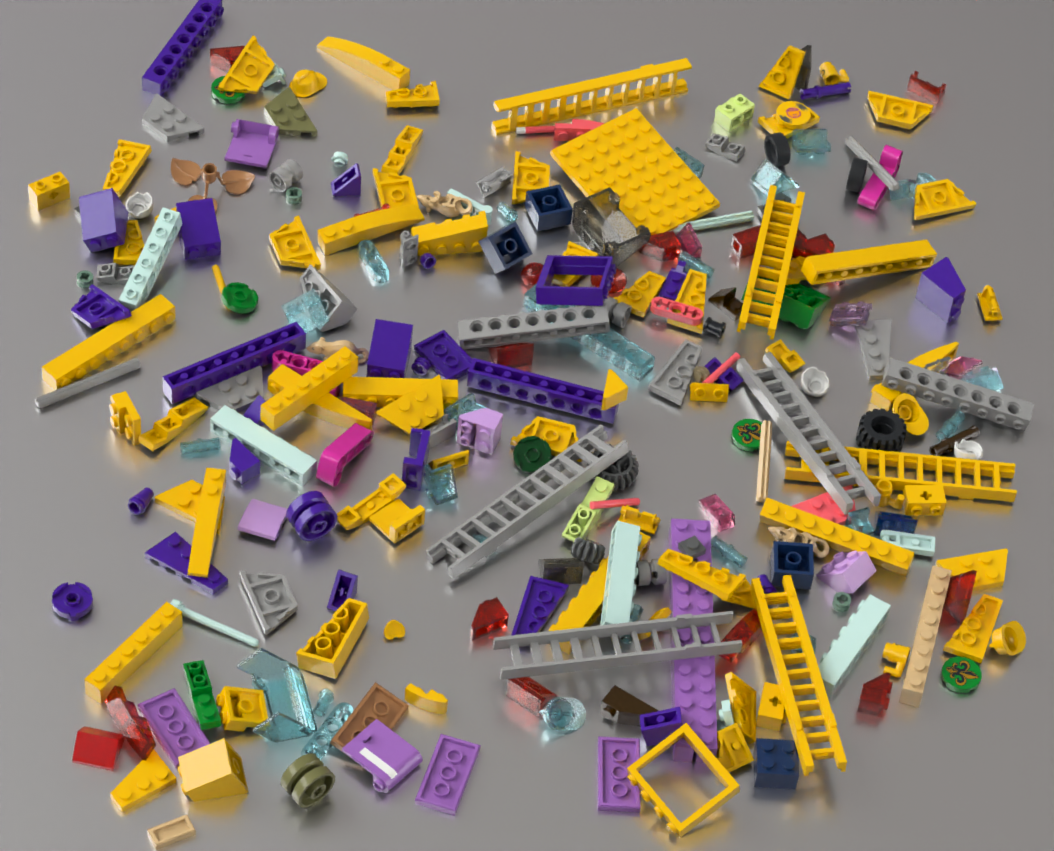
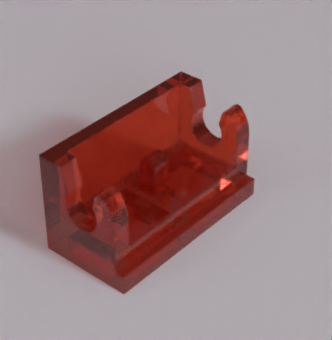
[907,71,946,104]

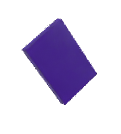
[414,330,473,380]

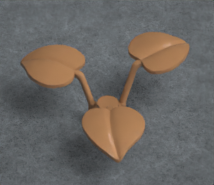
[170,158,255,213]

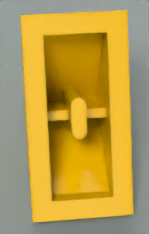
[601,369,628,410]

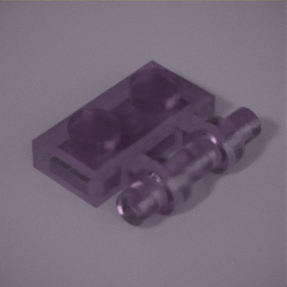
[829,301,872,327]

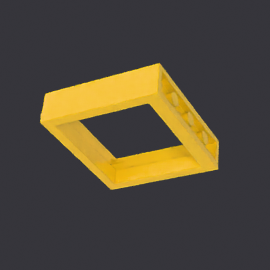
[627,723,740,838]

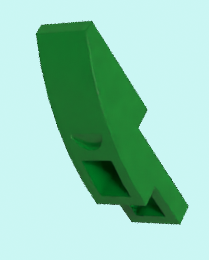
[183,660,221,730]

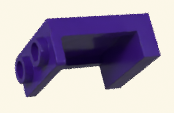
[402,428,430,491]

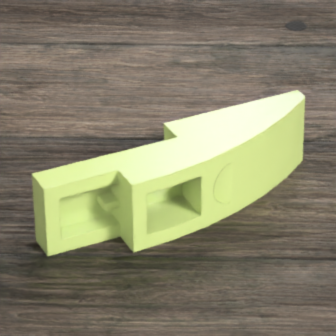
[562,476,614,542]

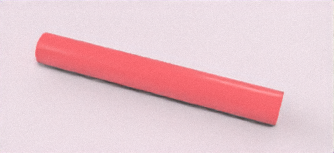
[702,353,740,384]
[589,498,640,509]

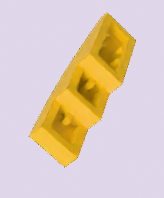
[381,125,423,175]
[138,397,208,451]

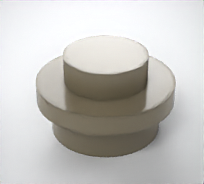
[693,366,710,383]

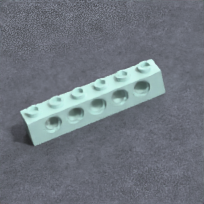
[119,207,183,312]

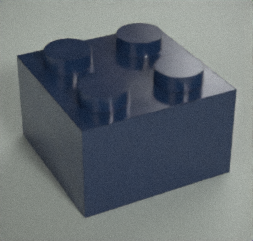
[525,184,573,232]
[478,222,533,274]
[770,541,814,590]
[753,738,799,790]

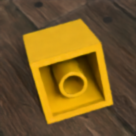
[178,738,249,802]

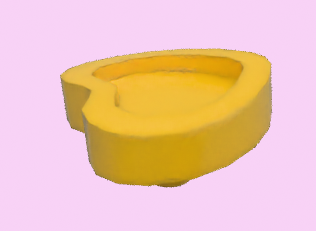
[384,619,405,640]

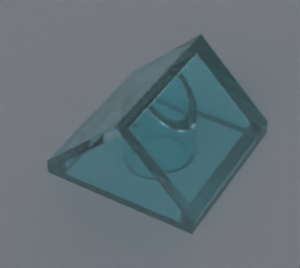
[751,159,799,196]

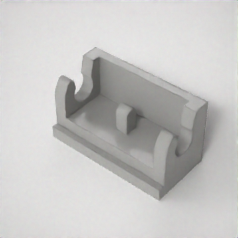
[427,414,457,449]

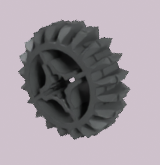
[587,444,639,492]

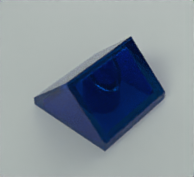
[874,511,918,536]

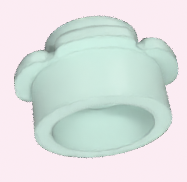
[331,152,348,167]

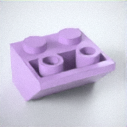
[456,408,503,455]
[816,550,877,593]

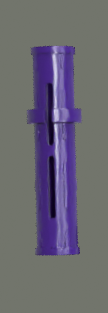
[800,82,851,100]

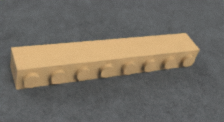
[899,566,952,708]

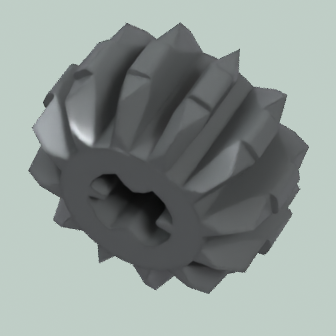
[571,537,606,564]

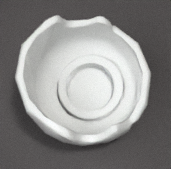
[126,192,153,219]
[801,367,830,397]
[954,439,983,460]

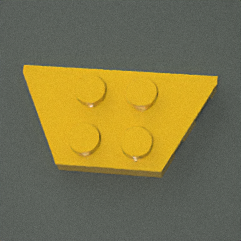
[218,35,275,94]
[867,91,933,129]
[512,151,550,205]
[372,168,419,210]
[914,179,976,220]
[269,215,321,270]
[376,375,444,436]
[510,416,583,462]
[154,480,225,534]
[936,548,1008,593]

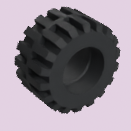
[856,408,907,452]

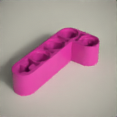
[857,145,903,211]
[272,350,343,398]
[316,423,374,487]

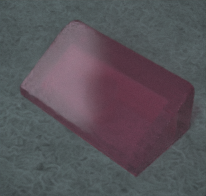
[676,222,702,262]

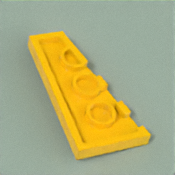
[103,139,152,197]
[667,269,707,334]
[657,549,746,601]

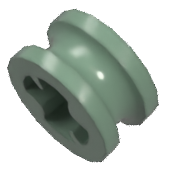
[286,187,302,205]
[77,270,93,288]
[832,592,851,612]

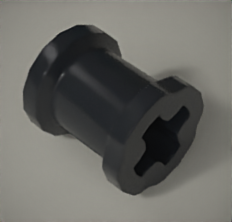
[703,317,726,339]

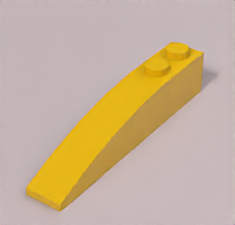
[317,36,410,90]
[318,205,425,256]
[870,342,959,411]
[268,364,372,431]
[188,467,226,578]

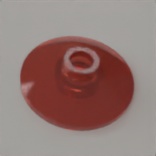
[590,267,627,294]

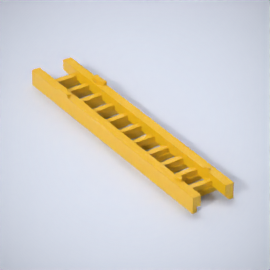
[492,58,692,135]
[737,185,805,340]
[785,441,1017,502]
[750,575,847,776]

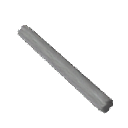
[845,136,900,191]
[35,358,141,409]

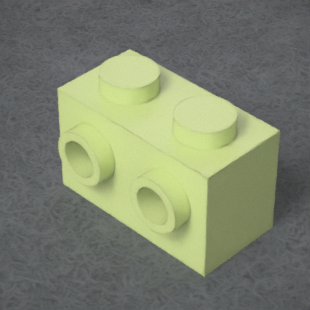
[714,94,755,132]

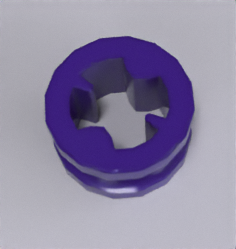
[411,357,431,376]

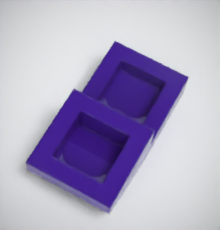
[704,357,744,392]

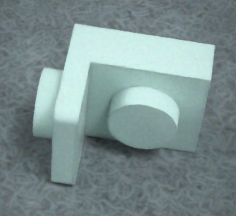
[262,63,287,88]
[717,699,734,731]

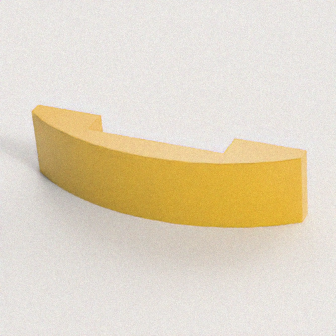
[337,473,406,530]

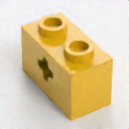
[28,172,70,211]
[902,485,947,516]
[756,682,787,732]

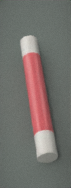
[516,125,555,134]

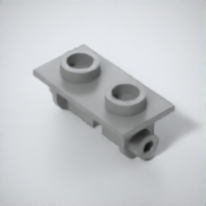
[476,166,514,198]
[399,231,419,268]

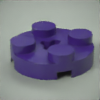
[52,582,93,621]

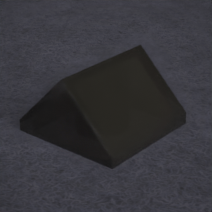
[795,45,812,91]
[539,558,584,584]

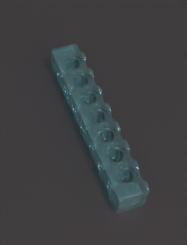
[523,283,655,382]

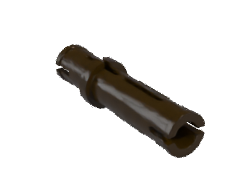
[929,425,980,456]

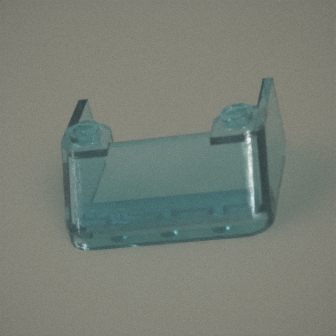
[237,648,317,743]

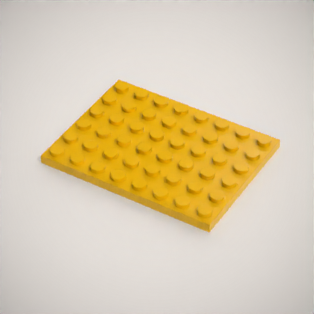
[550,108,720,252]

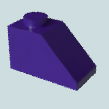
[229,438,260,485]
[640,707,682,746]

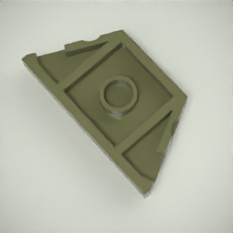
[264,87,317,136]

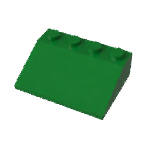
[741,276,831,329]

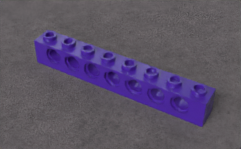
[142,0,224,96]
[162,321,306,404]
[467,358,619,424]

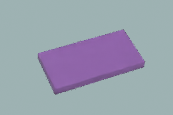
[137,688,211,769]
[415,734,481,816]
[598,736,641,813]

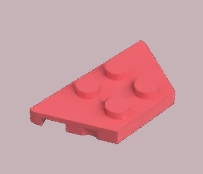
[792,485,856,525]

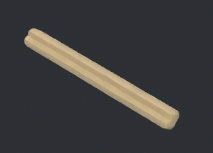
[756,420,772,503]

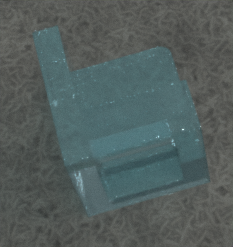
[889,179,916,200]
[845,507,874,535]

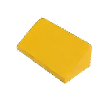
[428,450,469,475]

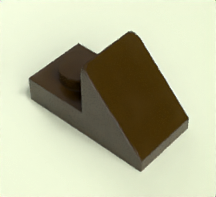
[708,287,743,321]

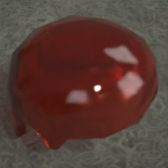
[520,262,543,290]

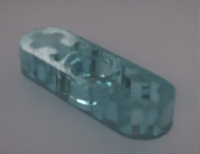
[358,240,389,283]

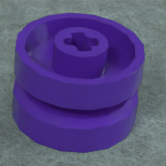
[286,491,337,541]

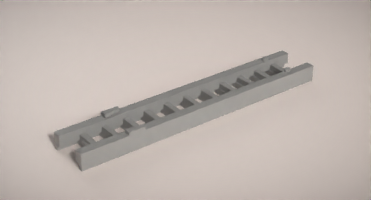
[736,352,881,515]
[426,425,629,579]

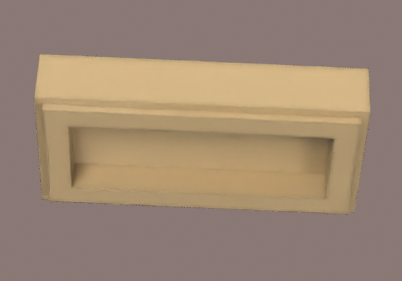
[147,814,196,850]

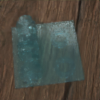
[281,289,330,333]

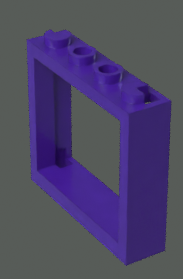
[535,255,616,306]

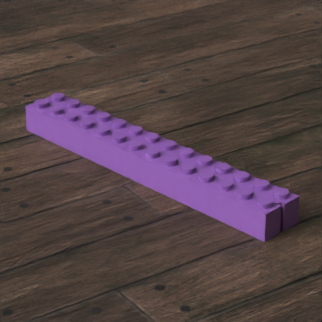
[669,518,718,763]

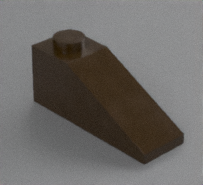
[600,685,659,727]

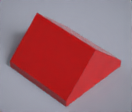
[72,726,125,771]

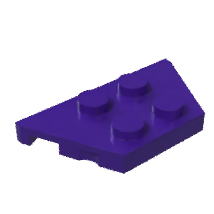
[71,284,132,329]

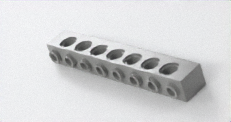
[457,303,610,350]
[881,358,1034,431]

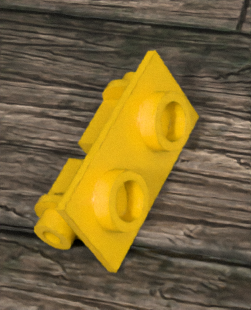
[977,285,1003,321]
[689,382,729,402]
[618,505,661,534]

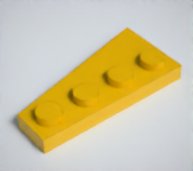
[943,594,1003,664]

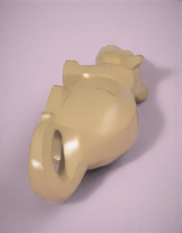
[417,191,472,218]
[306,337,369,365]
[768,526,829,558]

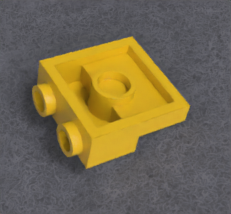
[109,391,141,446]
[216,686,269,732]

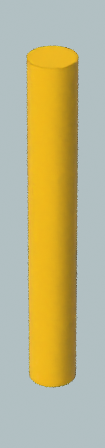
[212,265,228,309]

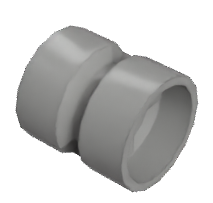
[269,159,303,192]
[604,296,632,328]
[635,559,667,586]

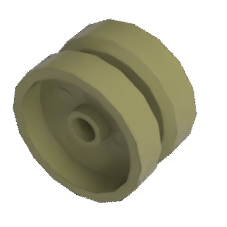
[280,753,335,808]

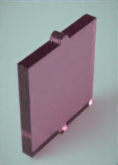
[938,356,983,378]

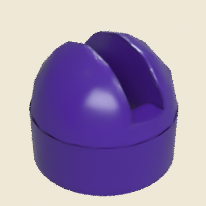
[420,253,436,269]

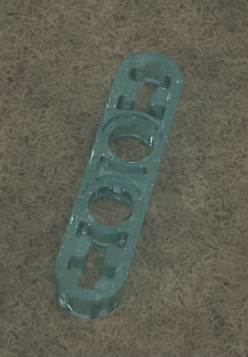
[301,702,353,760]

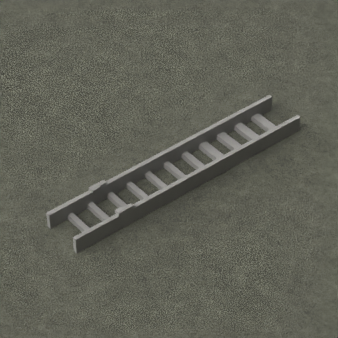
[493,611,742,680]

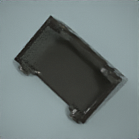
[572,187,651,268]

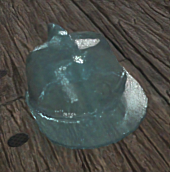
[539,697,586,731]

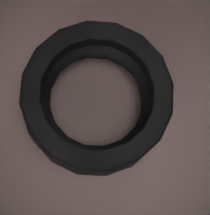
[764,132,791,168]
[846,157,868,193]

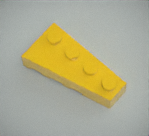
[411,211,488,256]
[296,598,369,679]

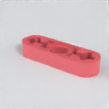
[650,297,703,326]

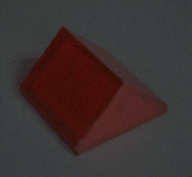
[488,342,534,368]
[943,570,977,625]
[506,677,558,717]

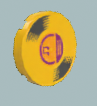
[776,101,811,129]

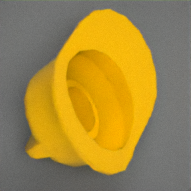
[289,69,327,98]
[892,393,929,435]
[989,621,1026,656]

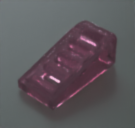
[339,396,377,425]
[699,494,735,532]

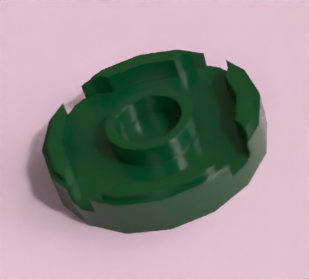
[513,436,552,474]

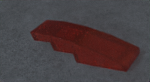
[719,608,763,663]
[105,685,156,761]

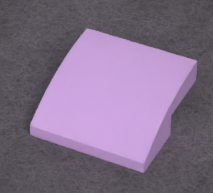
[237,499,287,541]

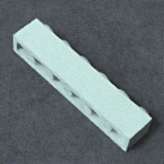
[210,405,317,487]
[600,521,642,637]
[810,594,891,697]

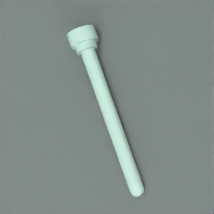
[170,599,259,647]

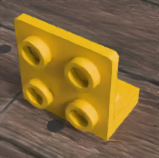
[369,499,425,544]

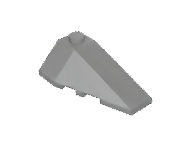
[300,264,357,332]

